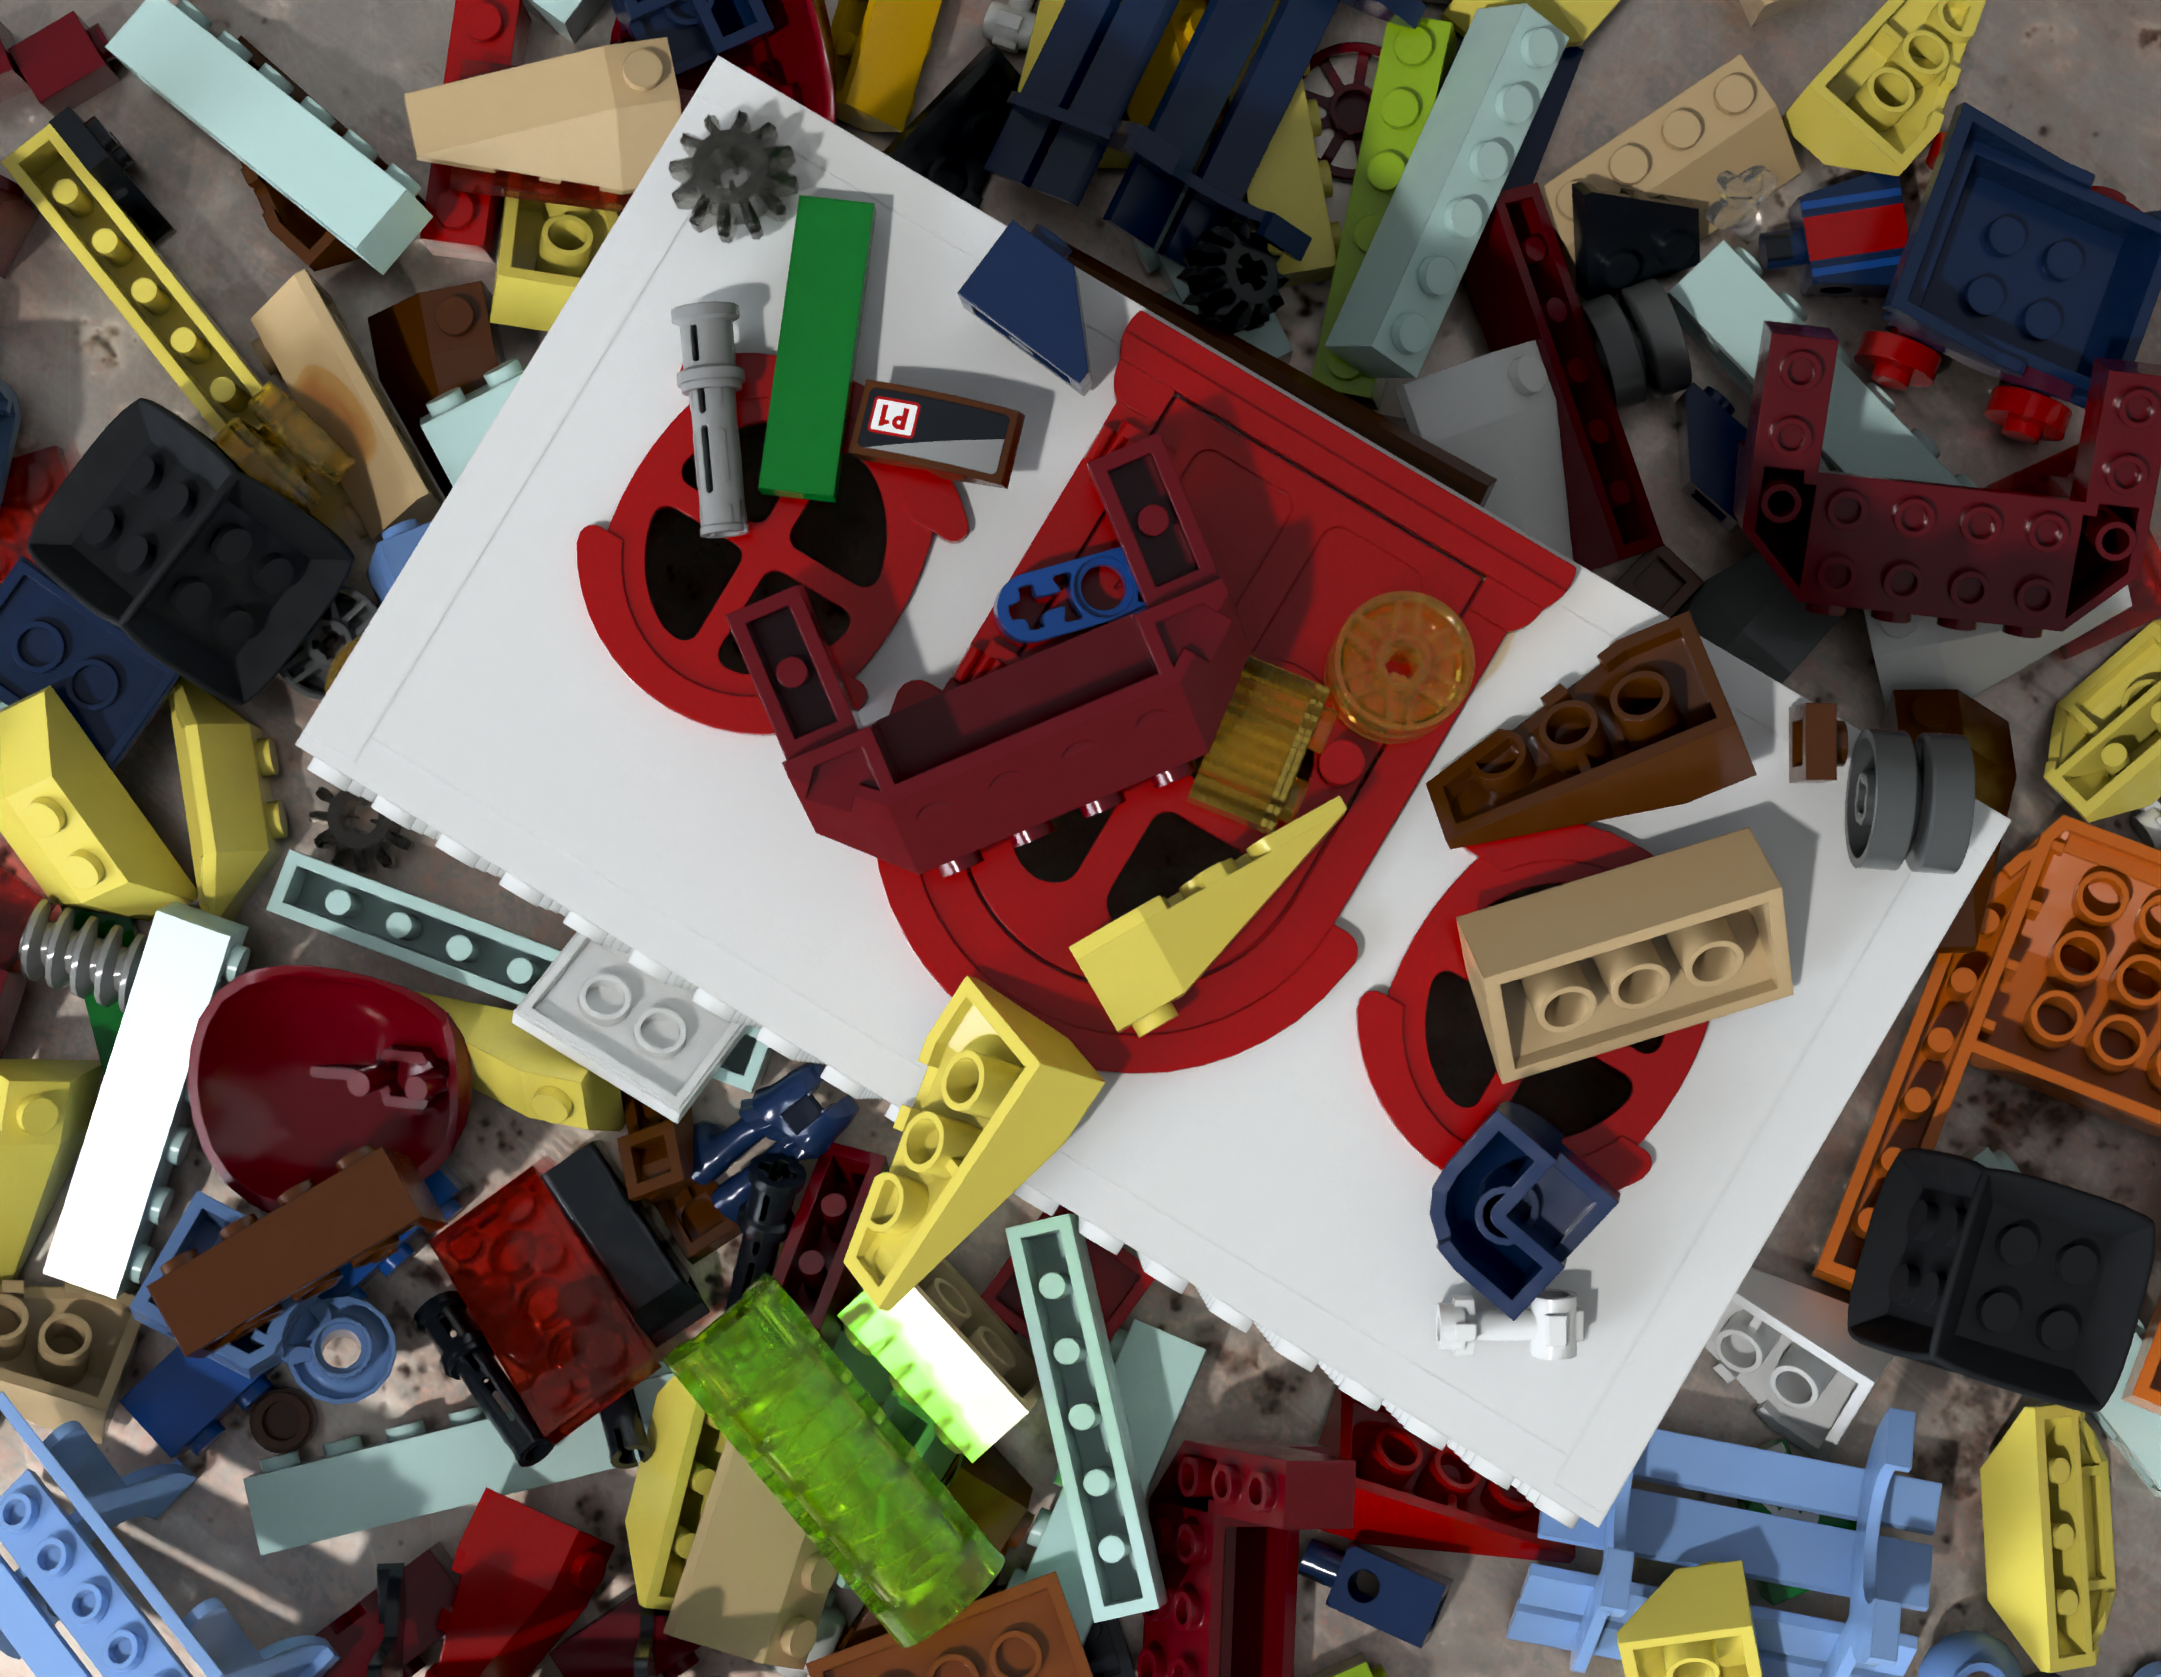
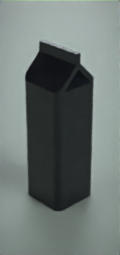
[540,1140,710,1348]

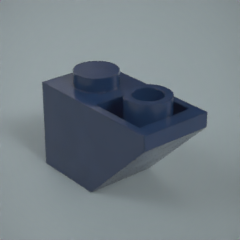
[1675,382,1747,532]

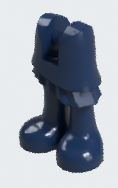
[692,1062,859,1224]

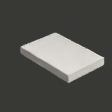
[512,932,749,1124]

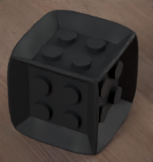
[27,398,354,705]
[1847,1148,2156,1412]

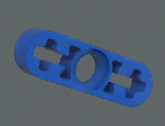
[993,547,1145,644]

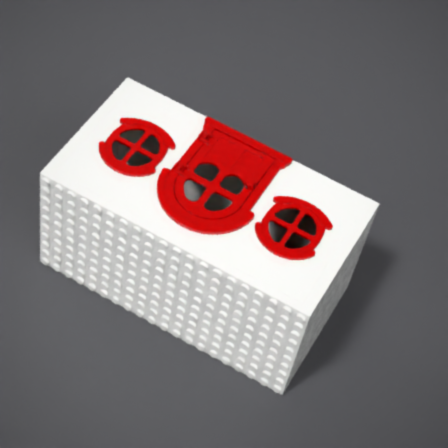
[295,55,2012,1529]

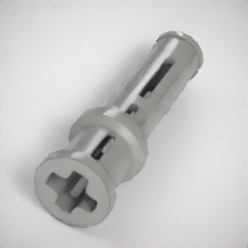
[671,301,749,538]

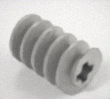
[18,898,148,1013]

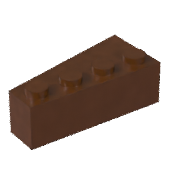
[146,1144,448,1358]

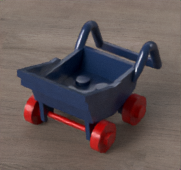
[1854,102,2161,445]

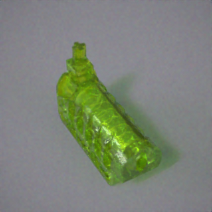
[662,1272,1005,1648]

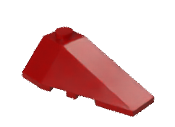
[1318,1386,1576,1564]
[425,1487,615,1677]

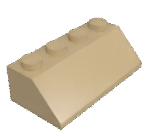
[1540,53,1802,302]
[250,269,444,543]
[1456,827,1794,1084]
[663,1375,886,1670]

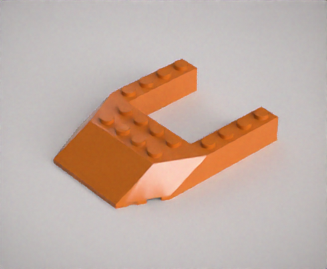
[1811,814,2161,1415]

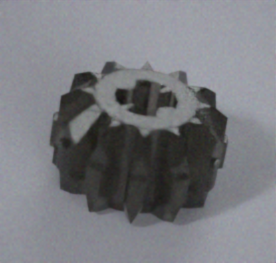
[669,110,799,244]
[309,787,414,874]

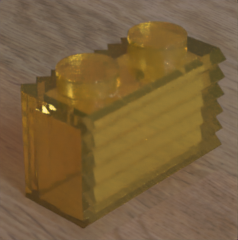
[1186,655,1338,835]

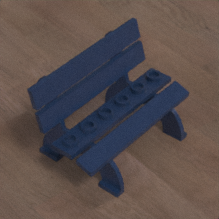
[983,0,1427,268]

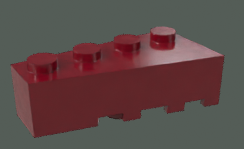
[314,1541,461,1677]

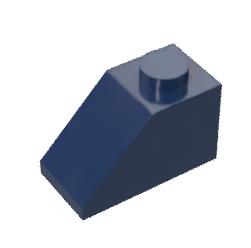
[957,220,1093,396]

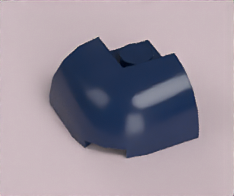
[610,0,775,78]
[1430,1101,1621,1321]

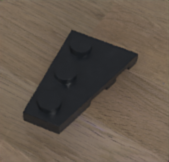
[883,45,1021,209]

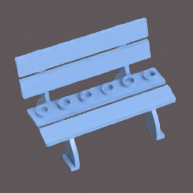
[0,1391,341,1677]
[1506,1407,1943,1677]

